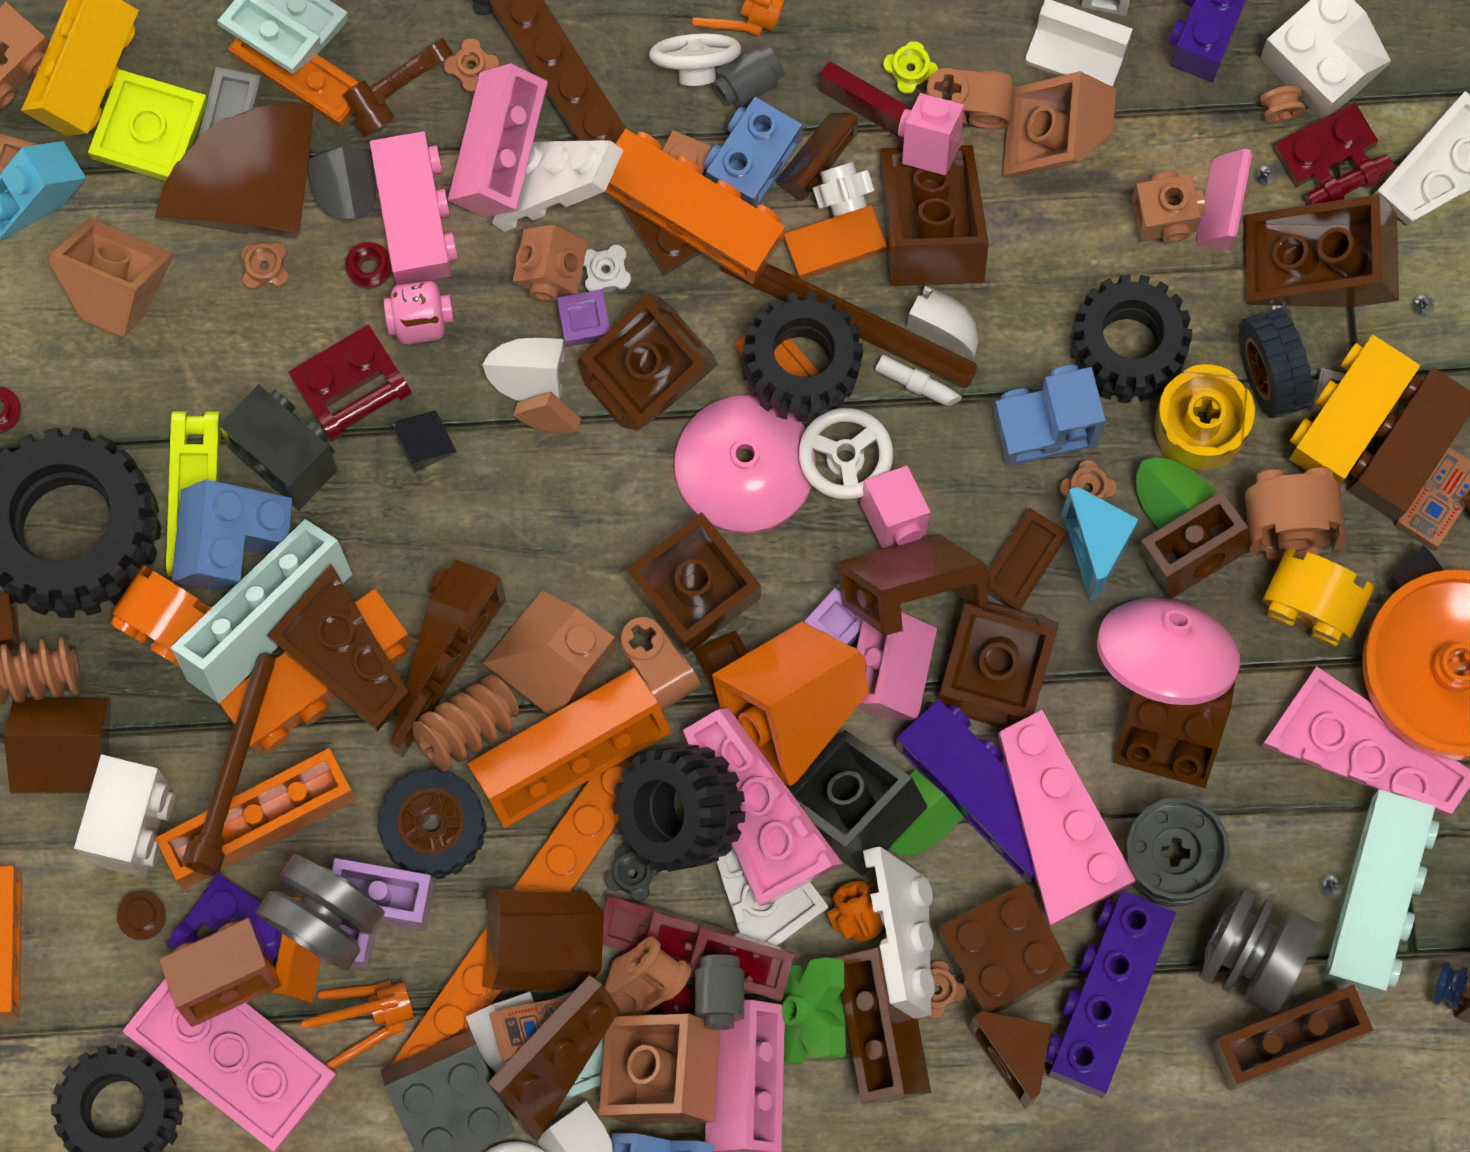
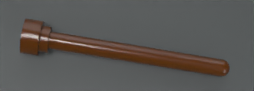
[181,652,275,876]

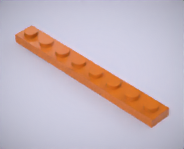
[389,760,633,1067]

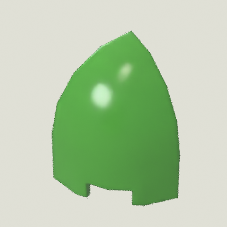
[1136,457,1218,529]
[889,769,964,855]

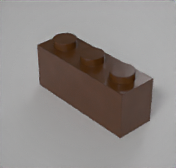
[1348,367,1470,522]
[836,948,931,1104]
[1211,984,1373,1091]

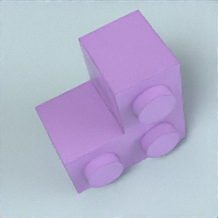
[316,858,435,971]

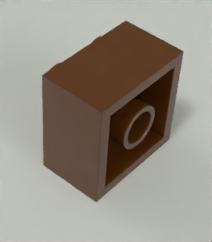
[626,512,761,656]
[936,883,1072,1014]

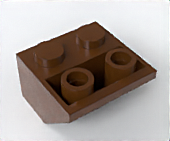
[1112,682,1235,788]

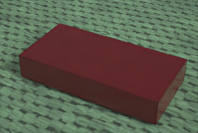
[819,62,908,136]

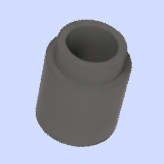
[713,44,785,108]
[695,955,745,1030]

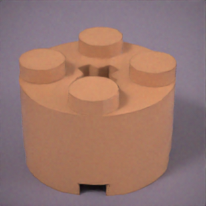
[1245,467,1346,561]

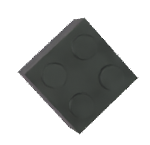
[219,384,338,511]
[789,730,928,876]
[381,1030,515,1152]

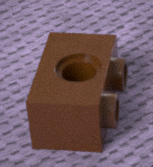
[1141,491,1250,599]

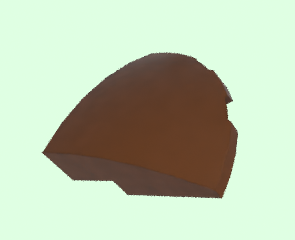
[155,103,314,239]

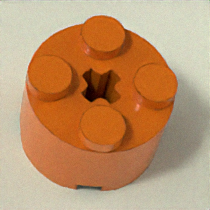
[110,564,212,667]

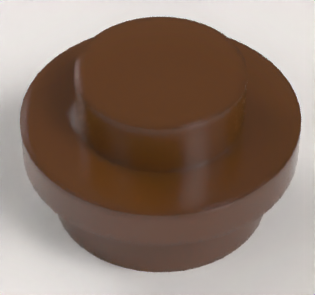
[117,891,166,941]

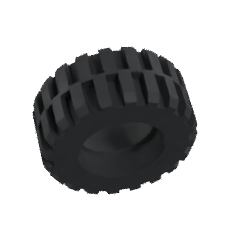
[0,427,161,618]

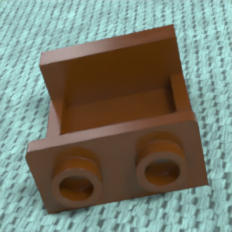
[838,534,991,636]

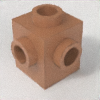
[1132,171,1206,243]
[512,225,588,302]

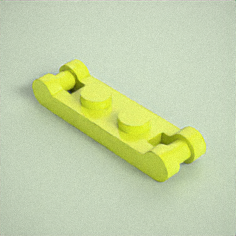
[166,411,222,577]

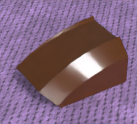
[578,294,718,431]
[939,600,1059,729]
[482,889,604,990]

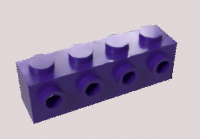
[1168,0,1247,83]
[1045,890,1176,1098]

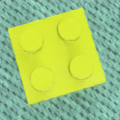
[88,69,208,181]

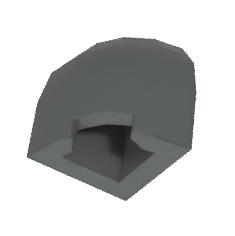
[308,147,376,220]

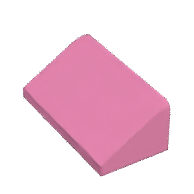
[1196,149,1252,251]

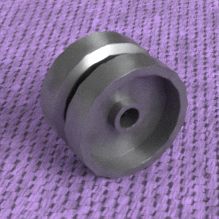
[255,854,385,972]

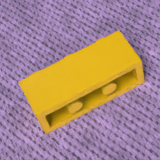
[21,0,139,137]
[1289,334,1421,485]

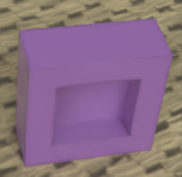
[557,289,610,347]

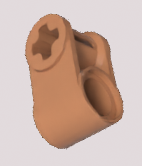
[925,68,1014,130]
[621,617,701,711]
[604,936,691,1016]

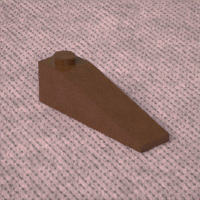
[391,559,506,758]

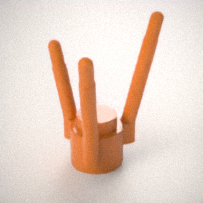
[691,0,785,37]
[301,980,415,1070]

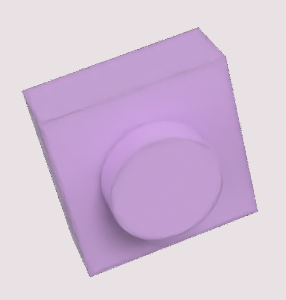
[804,588,863,646]

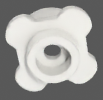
[583,245,631,292]

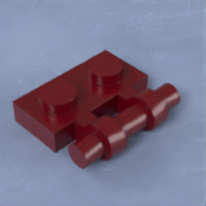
[1273,102,1394,205]

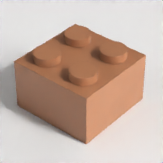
[599,1014,720,1124]

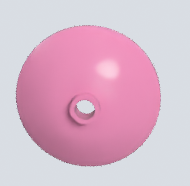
[675,395,816,534]
[1097,597,1240,705]

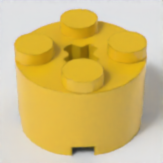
[1154,364,1255,471]
[1263,547,1375,648]

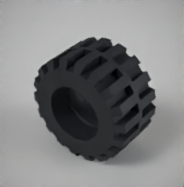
[1069,274,1192,403]
[742,292,863,422]
[613,745,746,872]
[51,1045,183,1152]

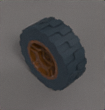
[1238,308,1314,419]
[378,768,486,880]

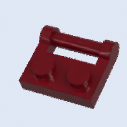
[288,324,412,443]

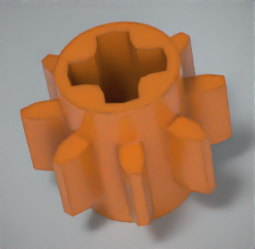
[827,881,884,942]

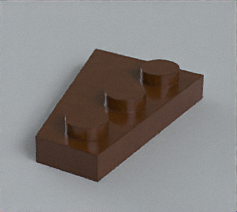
[267,564,410,732]
[487,975,620,1142]

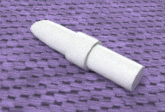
[875,354,962,406]

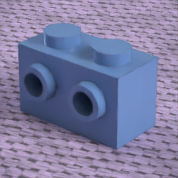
[703,97,802,208]

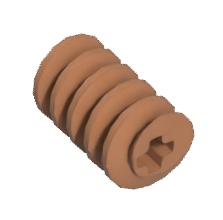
[0,636,81,705]
[412,674,519,772]

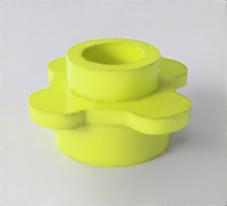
[883,41,938,94]

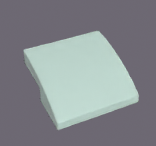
[217,0,348,74]

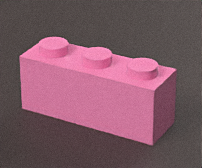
[448,63,548,218]
[370,131,458,285]
[705,1000,785,1152]

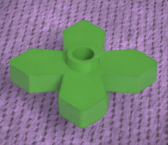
[770,957,848,1066]

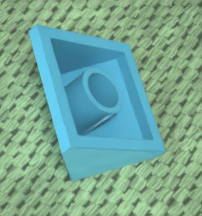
[1061,487,1139,602]

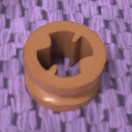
[1260,86,1306,123]

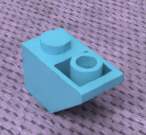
[0,141,86,239]

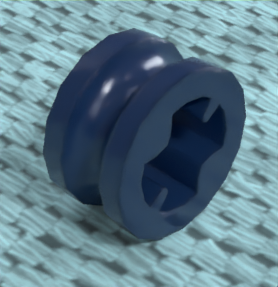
[1433,962,1468,1011]

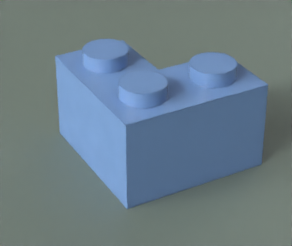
[993,365,1106,467]
[172,479,292,591]

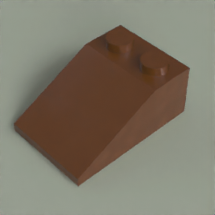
[880,145,989,286]
[1245,194,1399,307]

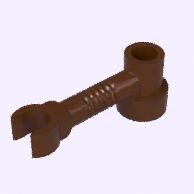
[342,38,453,136]

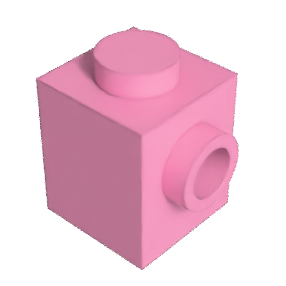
[898,93,964,175]
[860,466,931,550]

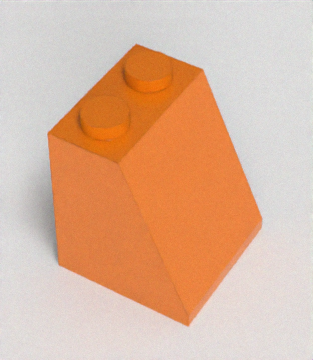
[712,621,870,786]

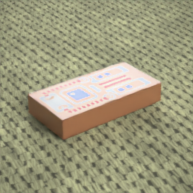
[1395,447,1470,551]
[489,996,569,1062]

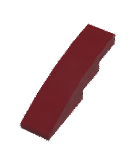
[603,894,795,1001]

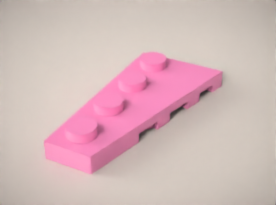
[1261,666,1470,817]
[683,708,843,906]
[998,710,1136,928]

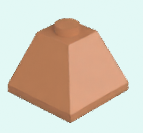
[1003,71,1116,178]
[48,218,174,337]
[482,590,617,716]

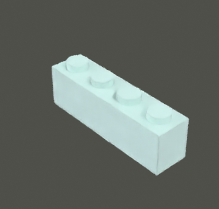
[171,519,353,703]
[1322,789,1439,998]

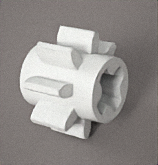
[813,162,874,217]

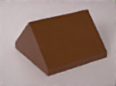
[3,698,111,794]
[968,1011,1051,1109]

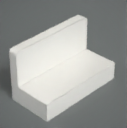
[1025,0,1133,87]

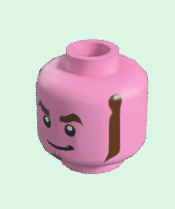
[384,281,454,345]

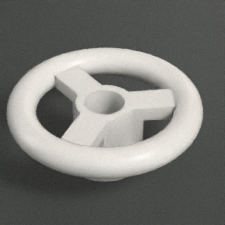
[649,33,741,86]
[799,408,893,499]

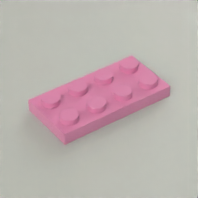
[122,978,338,1152]

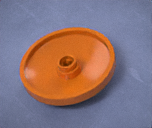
[1362,570,1470,760]

